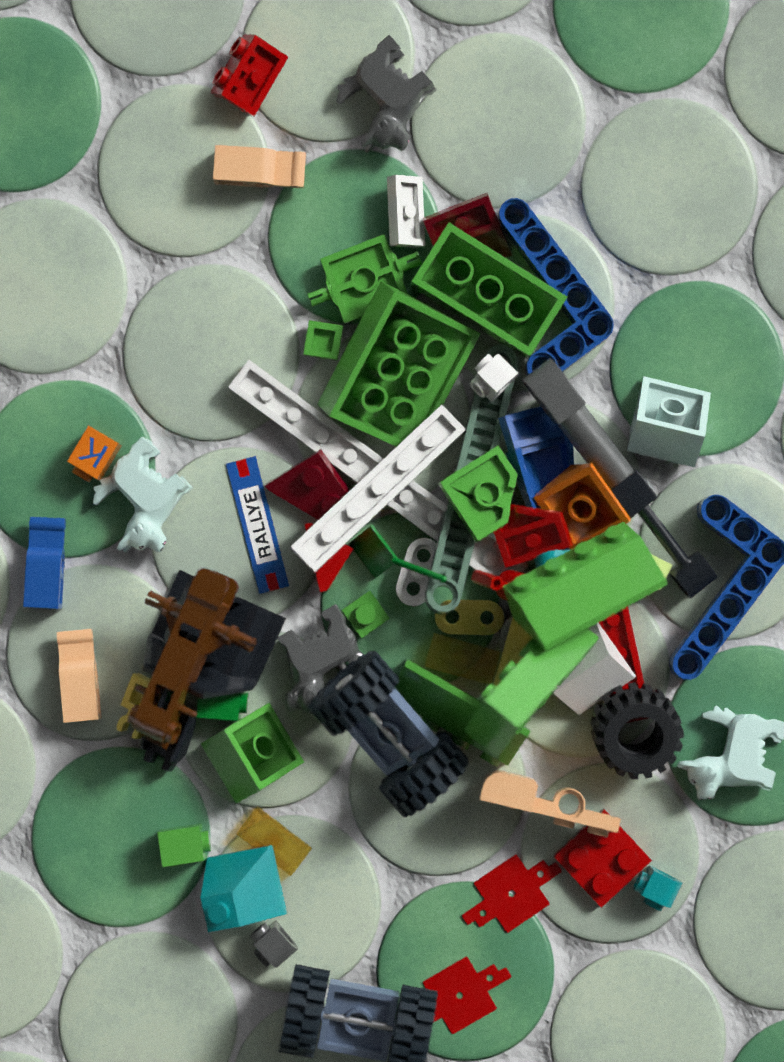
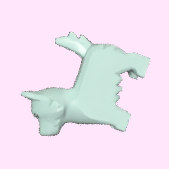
[93,437,193,553]
[677,706,784,800]

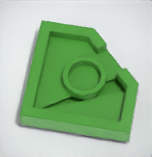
[438,445,518,543]

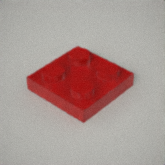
[553,808,652,908]

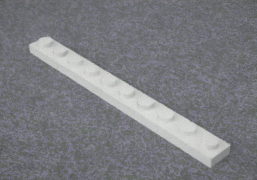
[228,360,529,576]

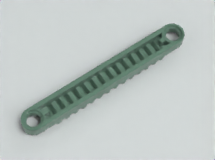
[424,345,518,614]

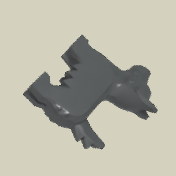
[336,35,437,153]
[278,604,363,714]

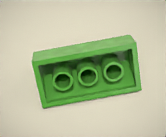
[411,223,567,360]
[503,522,668,651]
[394,659,531,767]

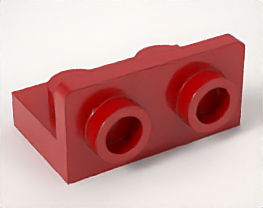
[210,34,288,117]

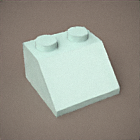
[627,376,711,467]

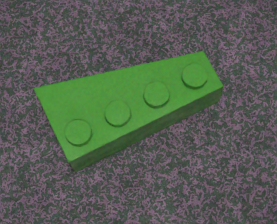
[464,628,599,758]

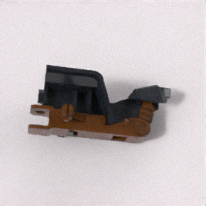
[128,568,286,772]

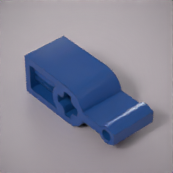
[23,517,66,609]

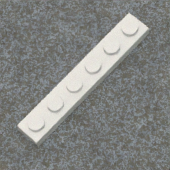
[290,405,466,574]

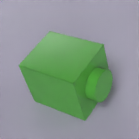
[157,823,211,867]

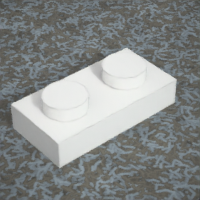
[387,175,425,248]

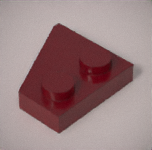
[423,192,512,258]
[265,449,350,520]

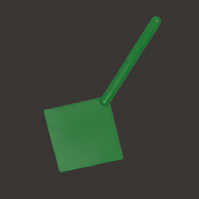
[349,524,447,583]

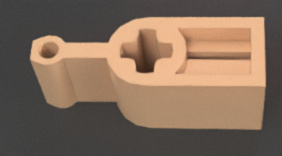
[213,145,306,188]
[57,629,102,723]

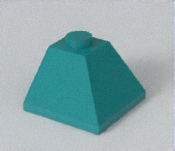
[200,845,287,932]

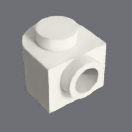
[470,354,519,402]

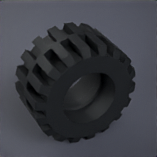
[590,683,684,779]

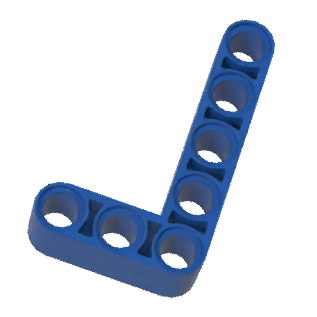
[498,198,614,376]
[669,494,784,680]

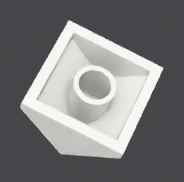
[553,622,636,715]

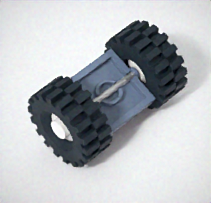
[308,650,469,817]
[279,964,437,1062]

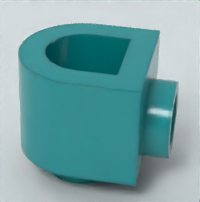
[633,865,683,911]

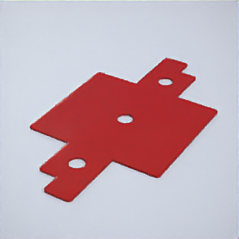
[462,854,562,933]
[423,956,511,1034]

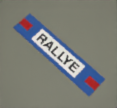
[226,456,289,594]

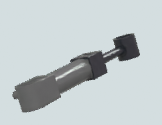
[522,358,718,599]

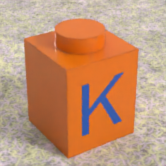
[67,425,122,483]

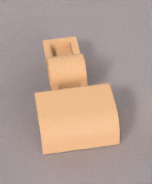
[479,770,621,837]

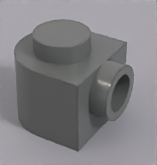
[250,920,298,968]

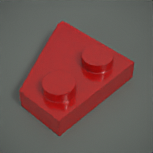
[494,504,573,568]

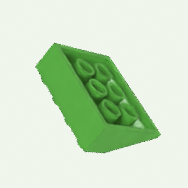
[317,281,481,447]

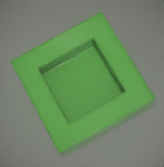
[303,320,343,361]
[342,590,390,638]

